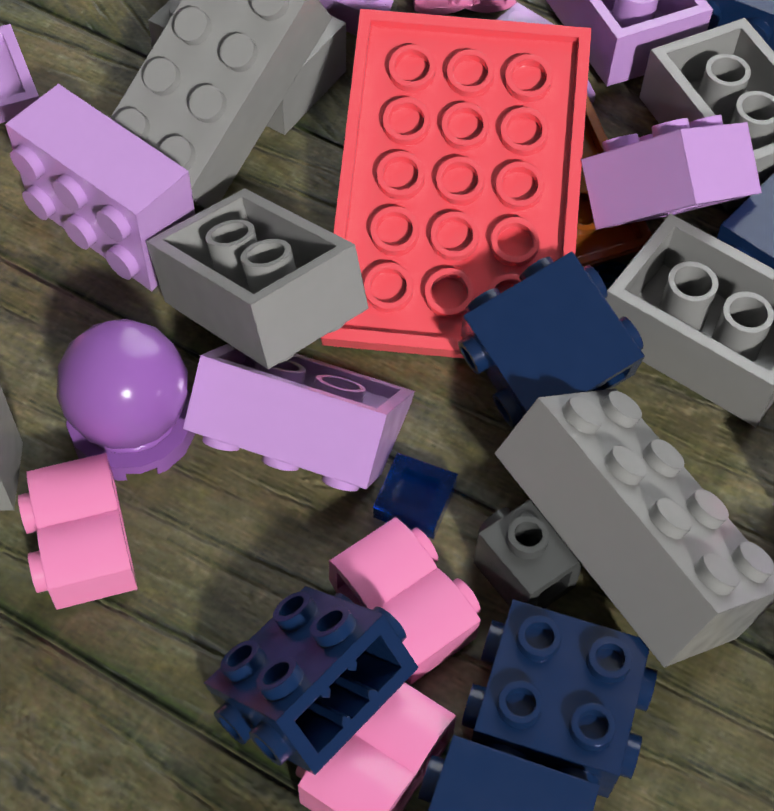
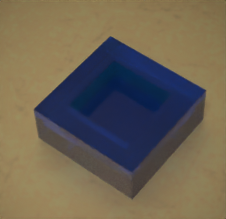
[373,452,458,540]

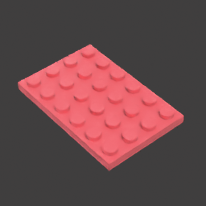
[321,9,592,359]

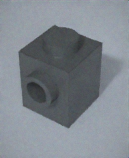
[474,499,582,609]

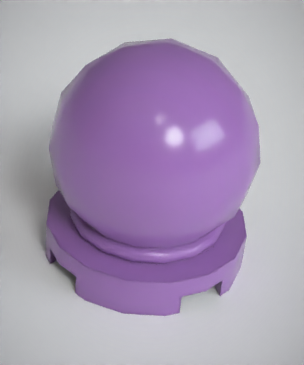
[56,319,195,481]

